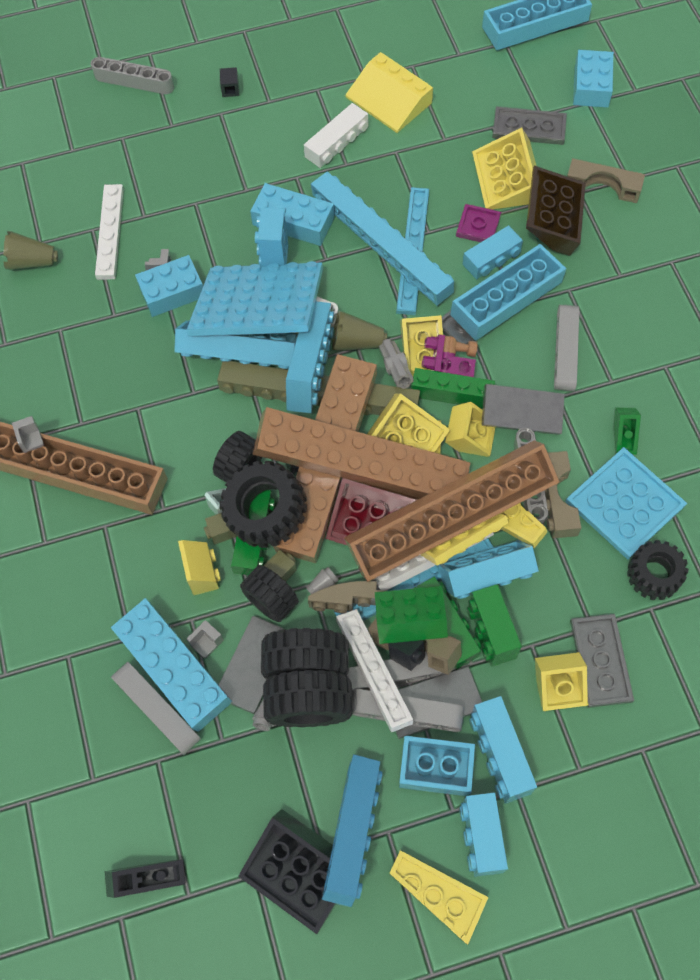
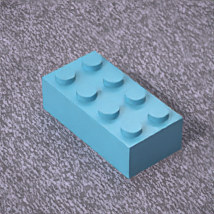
[250,183,335,246]
[438,540,539,599]
[469,696,537,804]

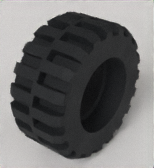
[220,461,307,548]
[261,628,349,680]
[263,670,353,727]

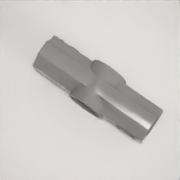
[379,339,413,389]

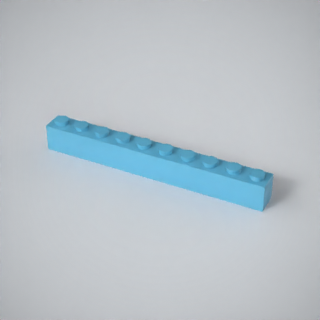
[311,171,454,306]

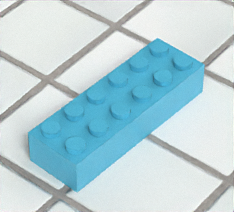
[482,0,592,50]
[450,244,566,341]
[286,301,334,413]
[175,320,298,369]
[111,598,232,732]

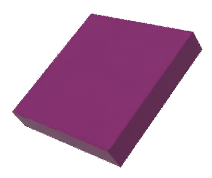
[456,204,501,242]

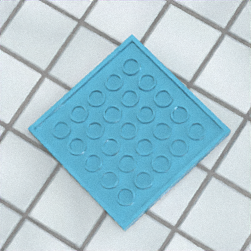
[187,261,323,336]

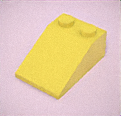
[400,315,443,376]

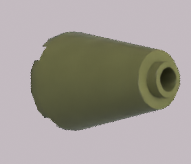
[3,231,58,270]
[332,311,387,351]

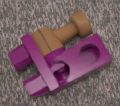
[422,334,478,377]

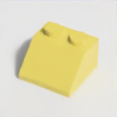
[445,402,496,457]
[178,540,221,595]
[535,652,588,711]

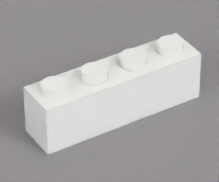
[304,103,368,168]

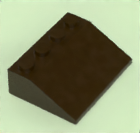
[526,165,586,256]

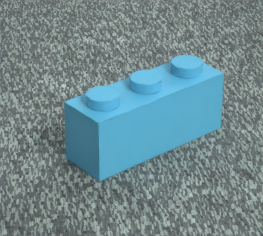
[462,225,523,280]

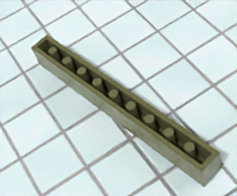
[217,361,420,416]

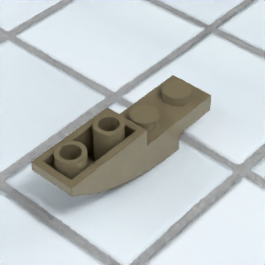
[308,581,383,613]

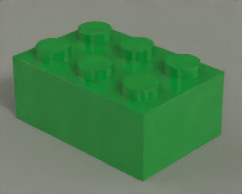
[467,584,522,667]
[375,586,448,644]

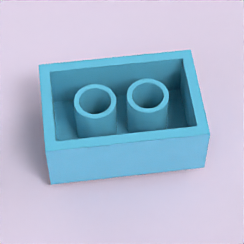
[573,50,614,108]
[255,208,289,266]
[135,255,203,317]
[399,736,475,796]
[459,793,508,877]

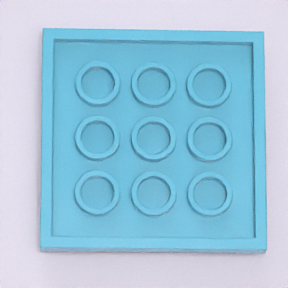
[565,447,687,560]

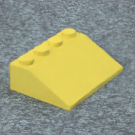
[346,52,433,133]
[472,128,536,210]
[367,393,450,453]

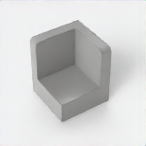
[145,249,172,270]
[12,416,44,453]
[187,620,224,659]

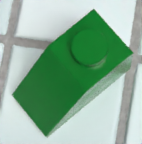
[613,408,641,454]

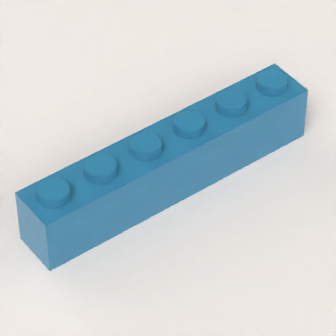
[322,754,383,907]

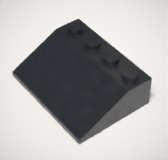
[238,809,336,934]

